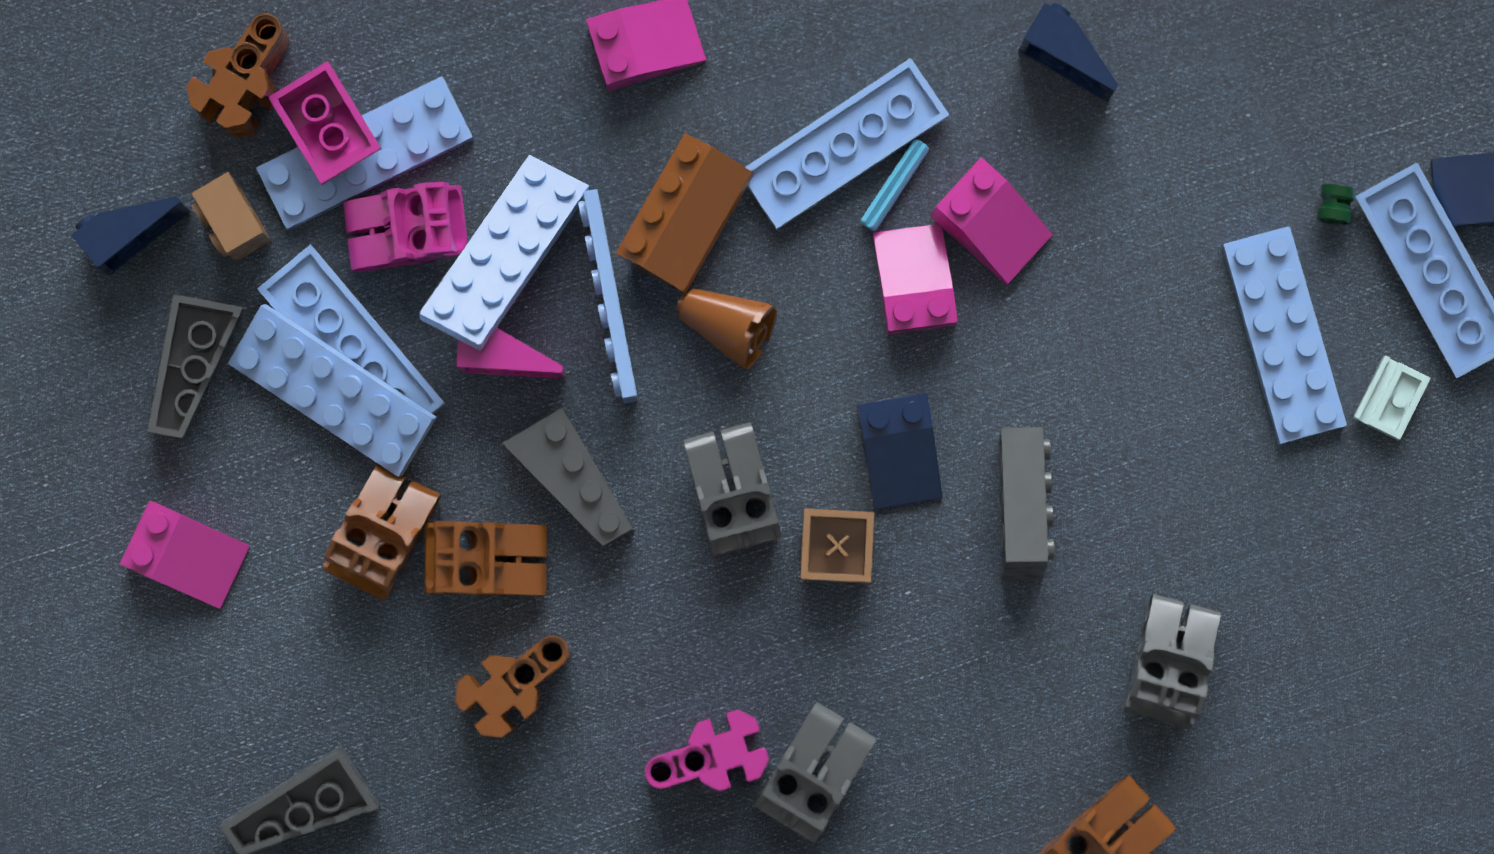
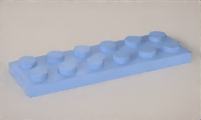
[745,58,949,231]
[256,76,474,231]
[420,155,589,351]
[1355,163,1494,378]
[578,189,638,404]
[1221,226,1347,445]
[257,244,445,414]
[228,304,437,477]

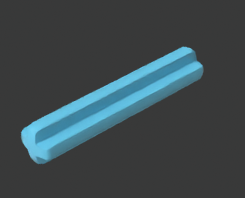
[861,139,929,231]

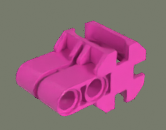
[343,182,468,272]
[645,710,769,791]

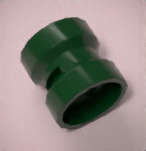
[1317,184,1356,225]

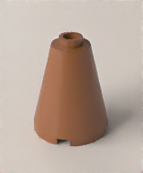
[676,288,777,369]

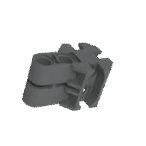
[683,422,782,557]
[1123,593,1221,729]
[754,702,877,843]

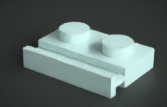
[1353,355,1430,441]

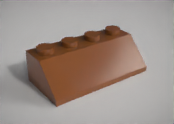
[616,133,754,294]

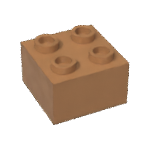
[191,172,272,262]
[800,509,874,584]

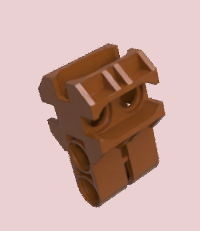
[186,13,289,139]
[322,464,441,602]
[424,521,548,596]
[455,636,571,738]
[1038,774,1176,854]

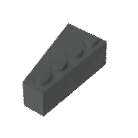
[147,294,243,441]
[502,408,634,548]
[999,427,1054,581]
[220,745,379,854]

